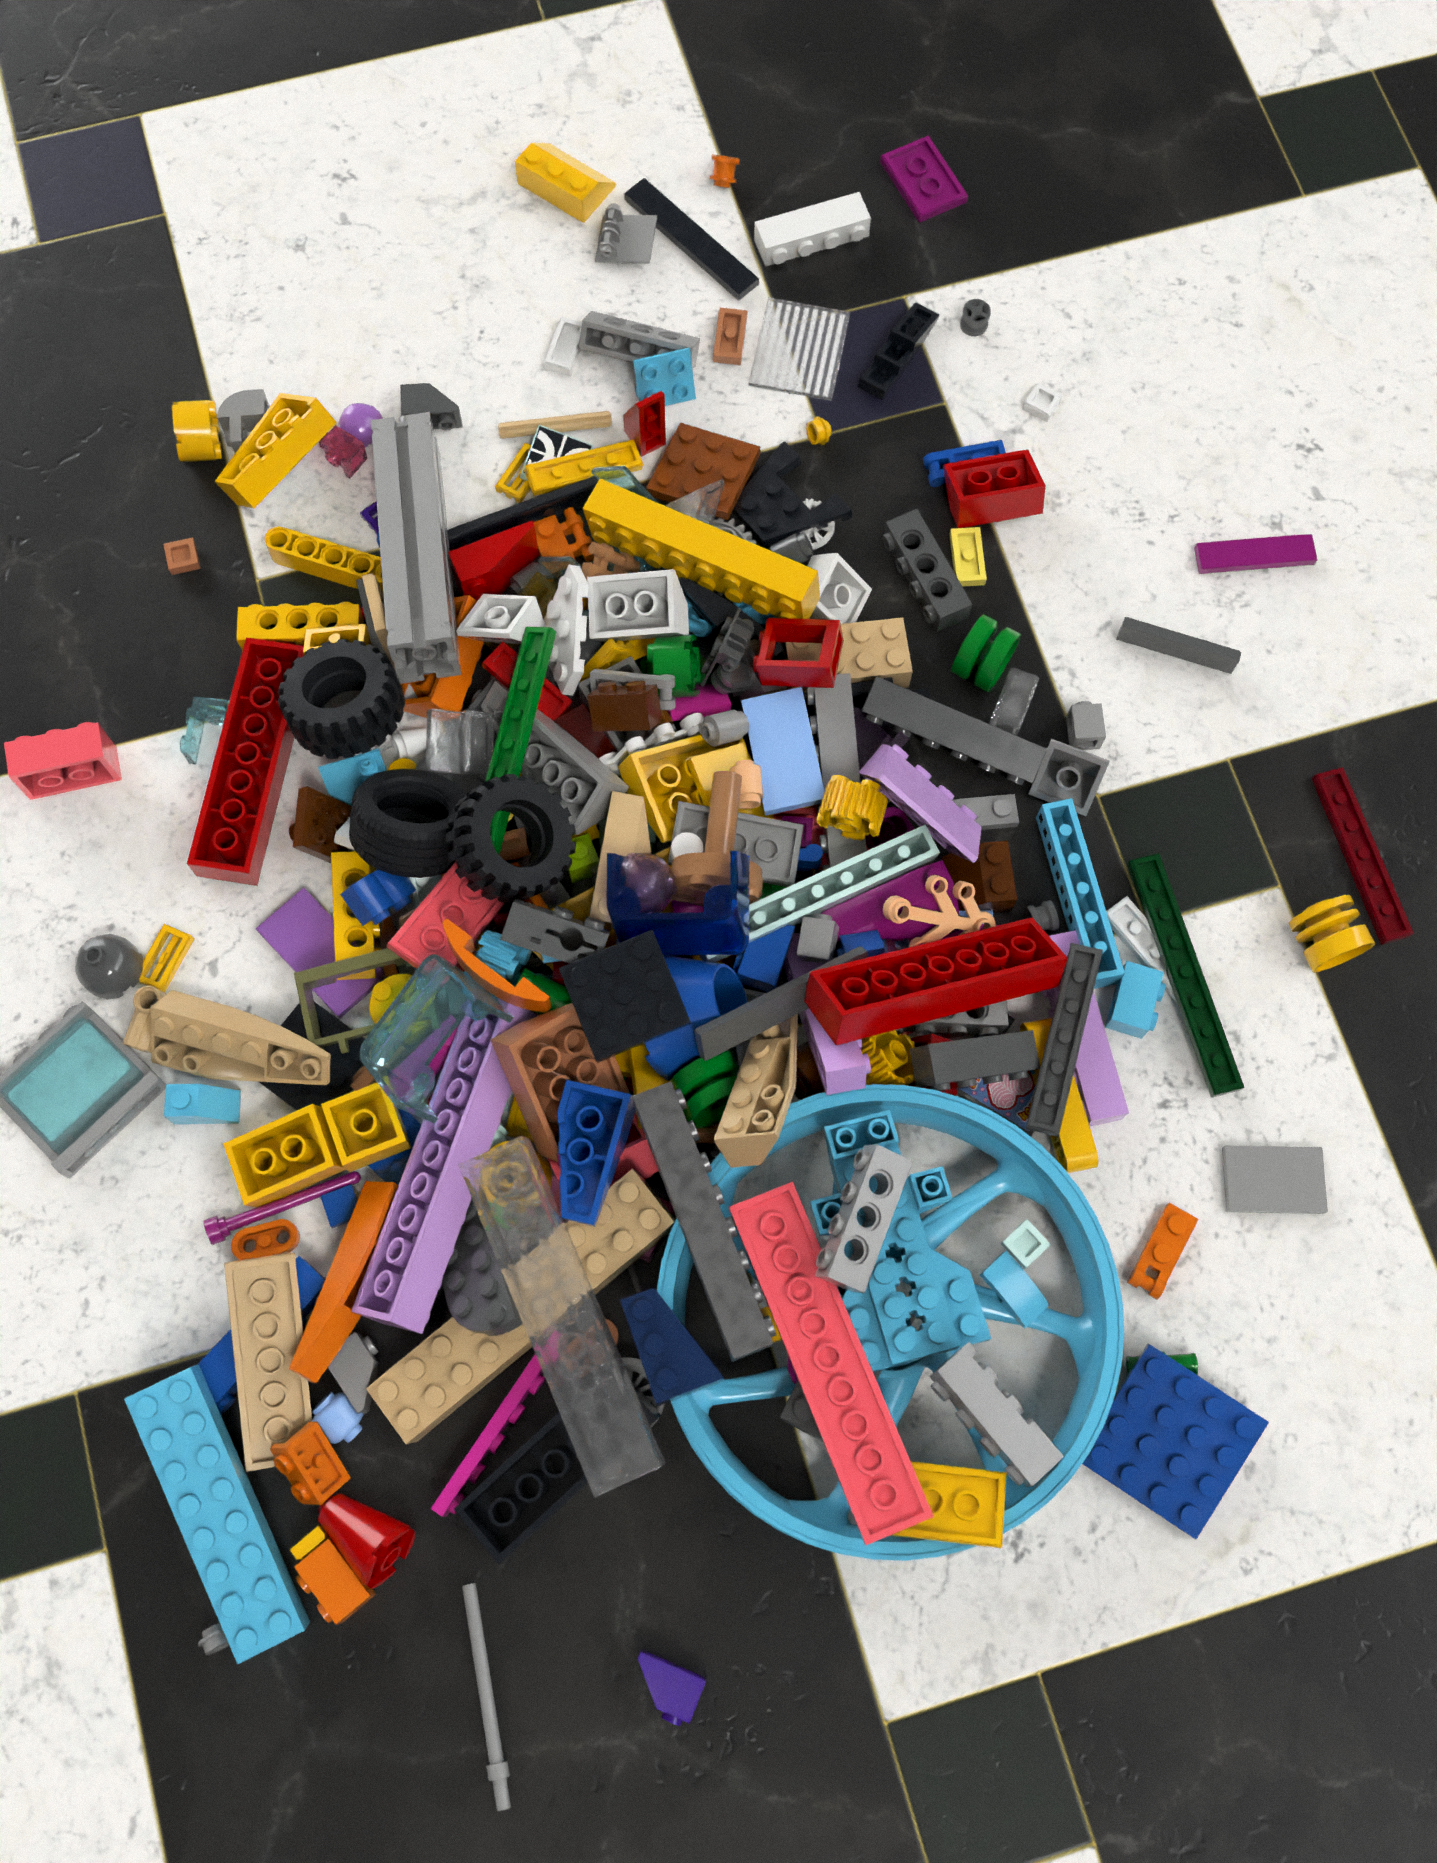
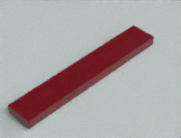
[1312,767,1414,945]

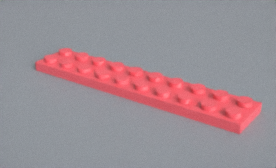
[729,1182,934,1546]

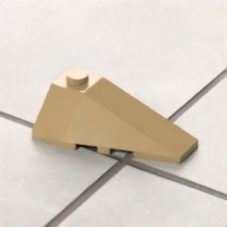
[589,791,657,928]

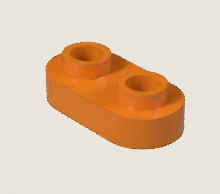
[231,1219,300,1260]

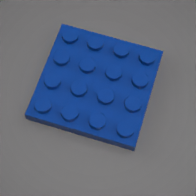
[1082,1343,1269,1540]

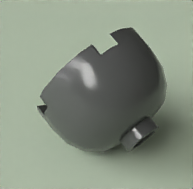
[75,934,143,1000]

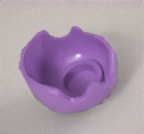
[338,403,383,448]

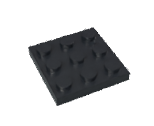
[559,930,691,1063]
[259,1002,379,1111]

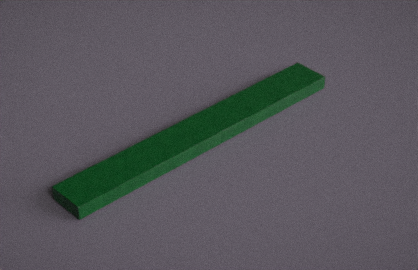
[1127,853,1245,1098]

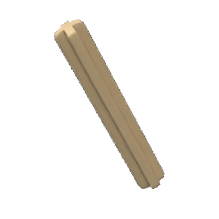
[498,411,612,439]

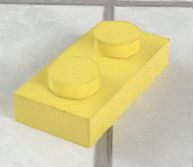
[949,527,987,587]

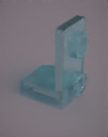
[180,697,230,764]

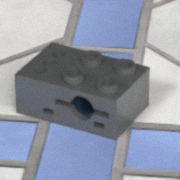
[500,899,609,963]

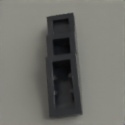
[858,302,940,400]
[679,577,784,660]

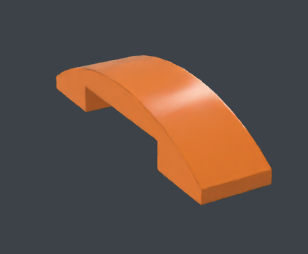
[442,918,551,1013]

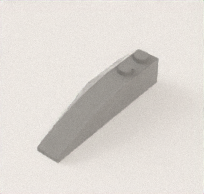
[481,680,629,835]

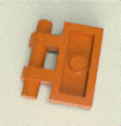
[533,507,595,576]

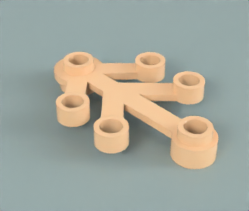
[883,875,996,947]

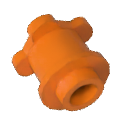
[709,154,740,188]

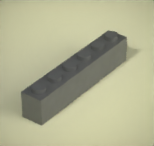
[861,676,1047,785]

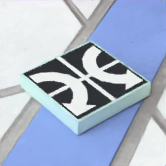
[520,425,594,481]

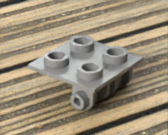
[595,203,657,264]

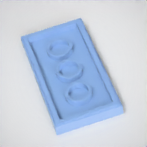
[741,687,825,816]

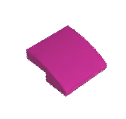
[665,682,731,722]

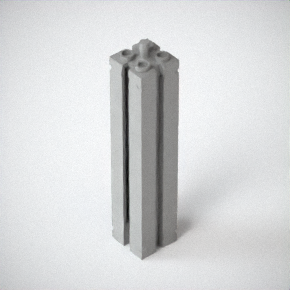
[371,412,461,684]

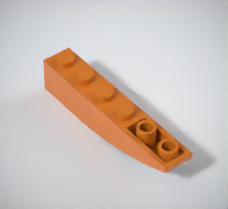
[289,1181,398,1383]

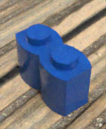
[340,869,417,926]

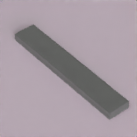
[1026,943,1103,1137]
[694,946,868,1061]

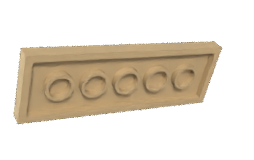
[224,1252,312,1472]

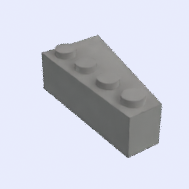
[929,1342,1064,1487]

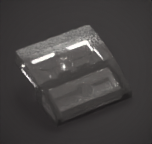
[426,709,494,775]

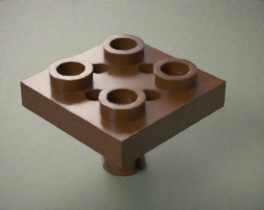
[289,786,352,863]

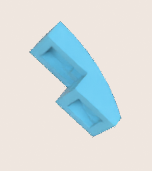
[979,1251,1049,1329]

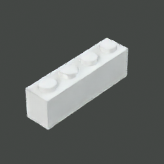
[754,192,871,266]

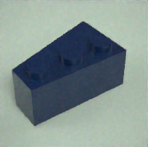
[620,1288,724,1406]

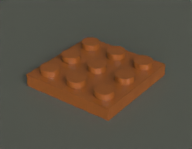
[646,422,761,520]

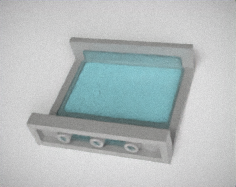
[0,1001,166,1179]

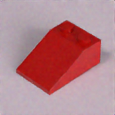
[448,520,539,601]

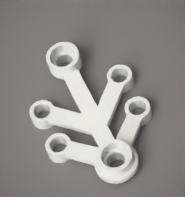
[599,713,704,776]

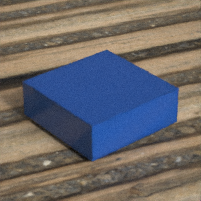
[320,1184,358,1228]

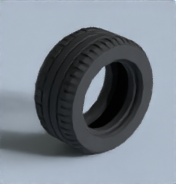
[349,769,466,878]

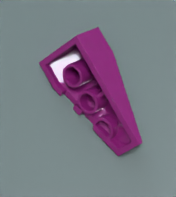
[821,860,960,943]

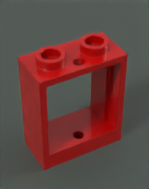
[753,618,844,688]

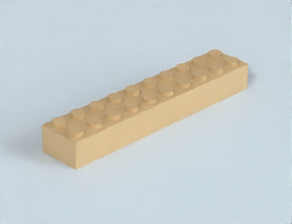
[366,1169,676,1444]

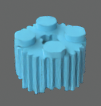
[463,930,532,999]

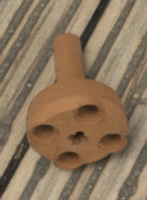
[668,771,763,911]

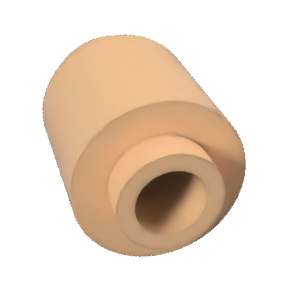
[730,760,763,809]

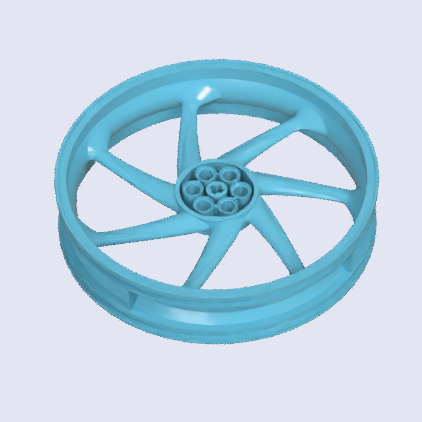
[657,1084,1124,1561]

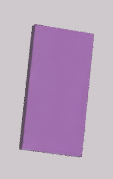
[256,887,386,1019]

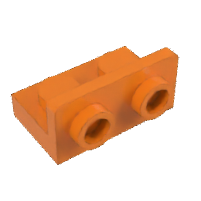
[270,1422,351,1505]

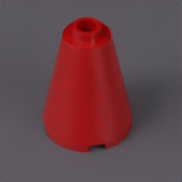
[318,1493,416,1589]

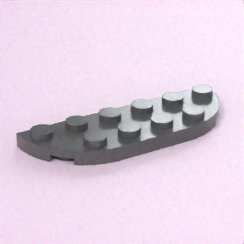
[442,1185,523,1336]

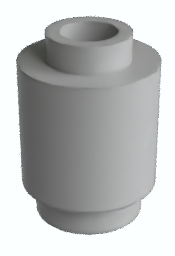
[701,709,749,747]

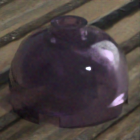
[620,853,677,917]

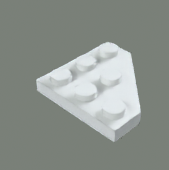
[544,565,589,696]

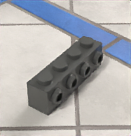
[909,1030,1040,1091]

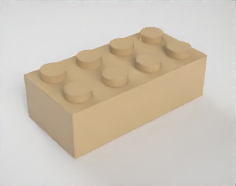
[782,617,913,692]

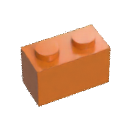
[294,1538,376,1625]

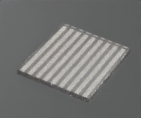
[748,298,850,401]

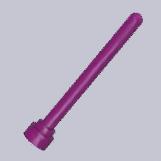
[203,1171,361,1245]

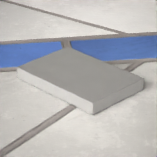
[1222,1146,1328,1214]

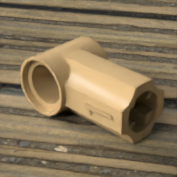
[122,985,166,1053]

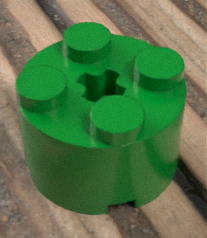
[647,634,701,698]

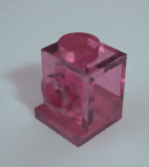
[319,425,368,479]

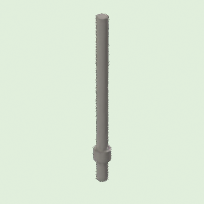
[462,1583,511,1811]

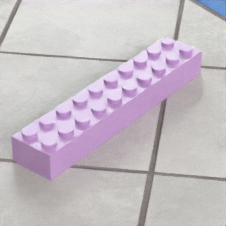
[351,998,538,1334]

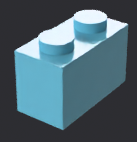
[1105,961,1166,1039]

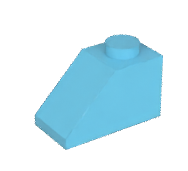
[164,1084,241,1125]

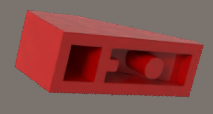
[623,390,666,457]

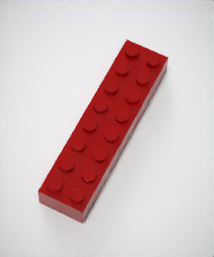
[187,637,304,886]
[804,917,1068,1045]

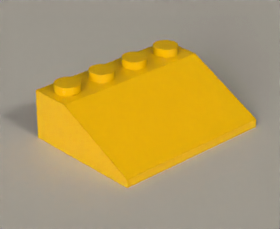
[618,734,752,843]

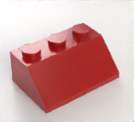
[943,449,1046,528]

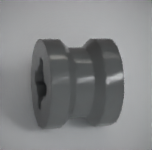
[960,299,991,336]
[1024,900,1059,932]

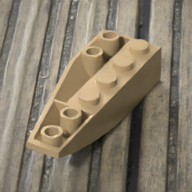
[151,990,331,1085]
[714,1014,798,1168]

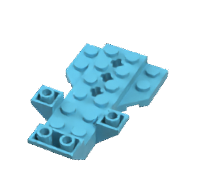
[810,1110,991,1372]

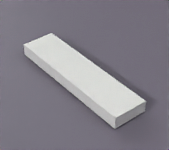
[1106,896,1210,1005]

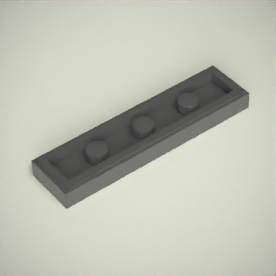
[1116,617,1242,674]

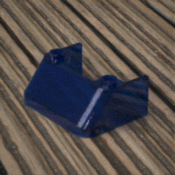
[607,851,750,955]

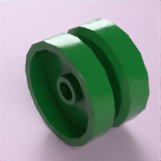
[951,614,1021,693]
[670,1050,740,1129]

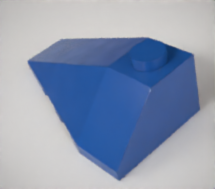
[557,1080,636,1227]

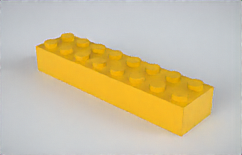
[583,479,820,619]

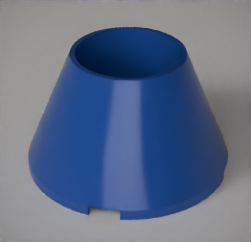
[644,954,748,1081]

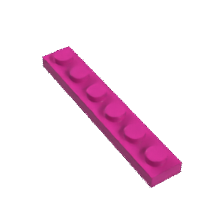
[431,1331,564,1517]

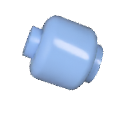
[311,1392,363,1444]

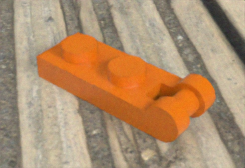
[1127,1203,1199,1300]

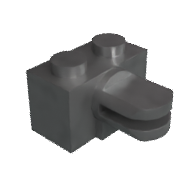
[711,639,787,703]

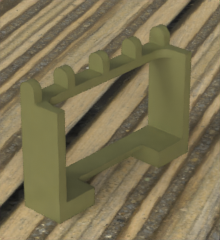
[294,948,443,1054]

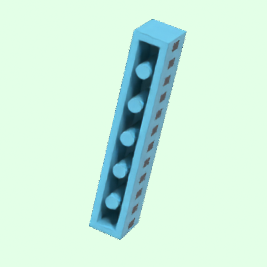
[1036,798,1125,989]

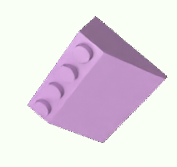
[858,744,981,863]

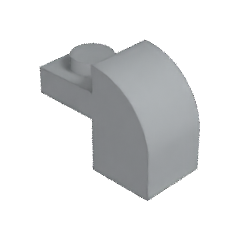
[217,389,270,453]

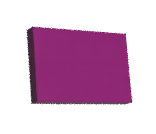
[880,136,968,223]

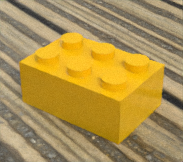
[223,1104,346,1207]

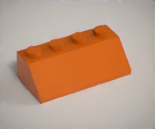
[400,595,484,721]

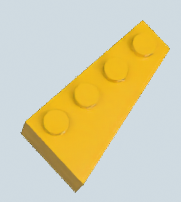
[215,393,337,508]

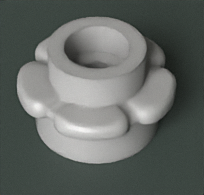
[198,1623,229,1655]

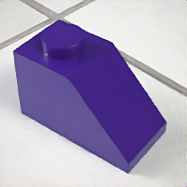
[638,1649,706,1726]

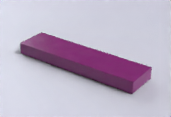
[1194,534,1317,574]

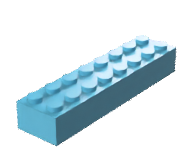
[124,1364,310,1664]

